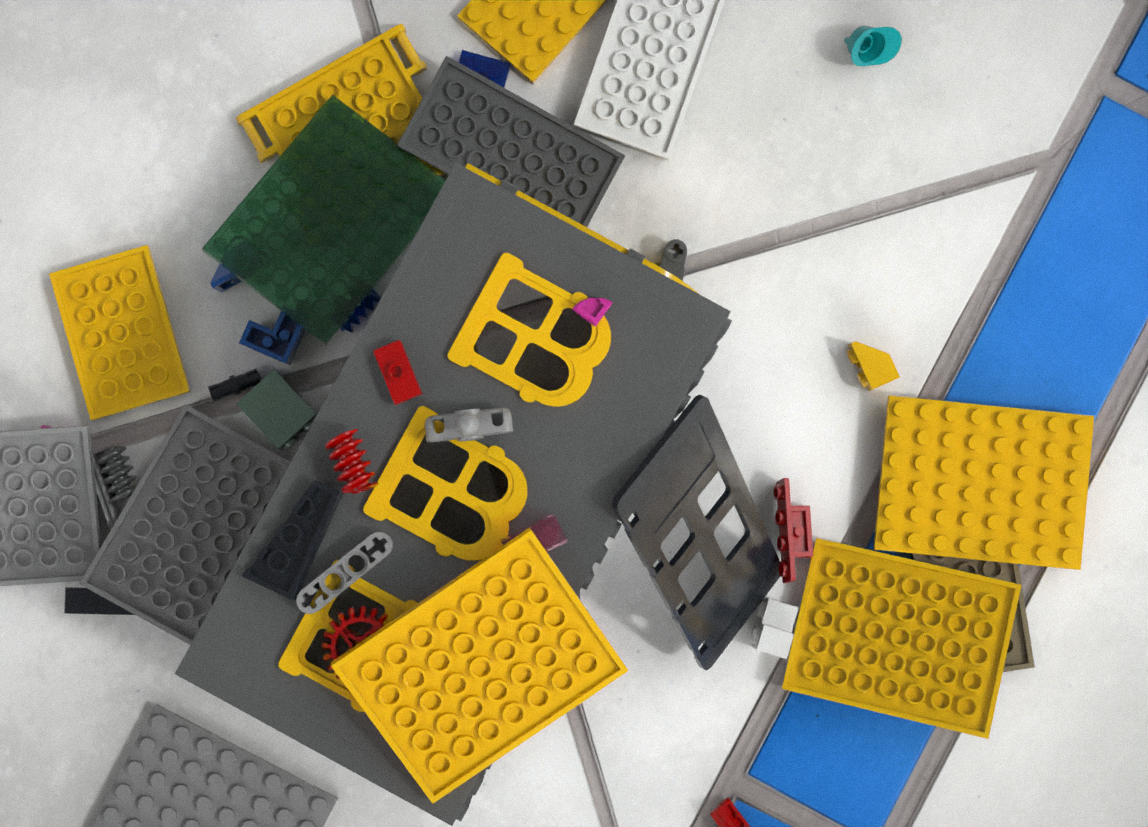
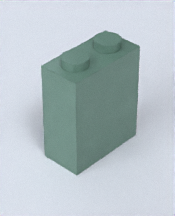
[237,369,317,450]

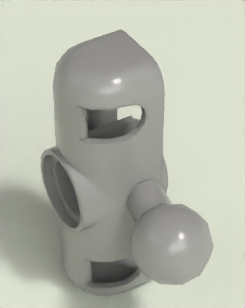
[425,407,514,442]

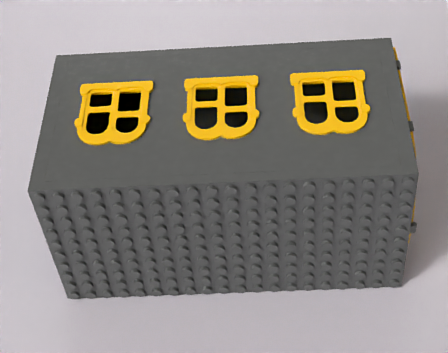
[175,163,732,826]

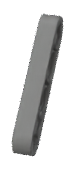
[296,532,394,614]

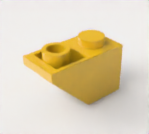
[846,341,900,391]

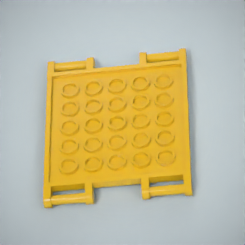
[236,24,446,250]

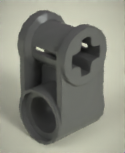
[659,239,687,281]

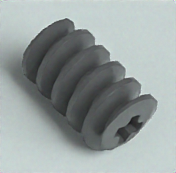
[94,446,137,503]

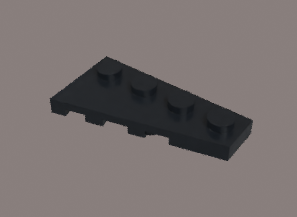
[242,480,343,601]

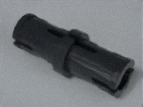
[208,368,261,402]

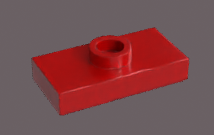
[373,340,423,405]
[710,797,750,827]

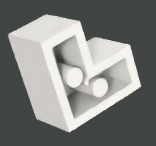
[749,598,799,659]

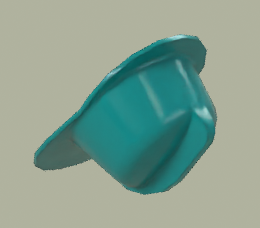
[844,26,902,67]

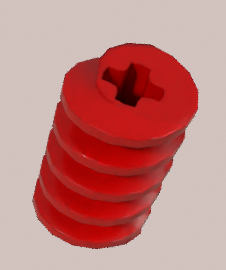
[325,429,379,494]

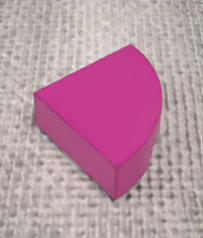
[572,297,613,327]

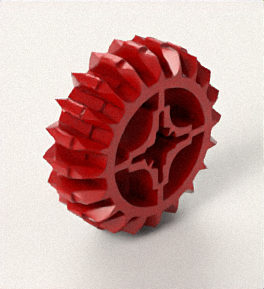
[322,606,388,679]

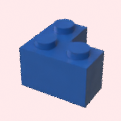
[239,306,311,366]

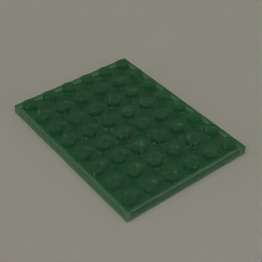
[202,94,446,346]

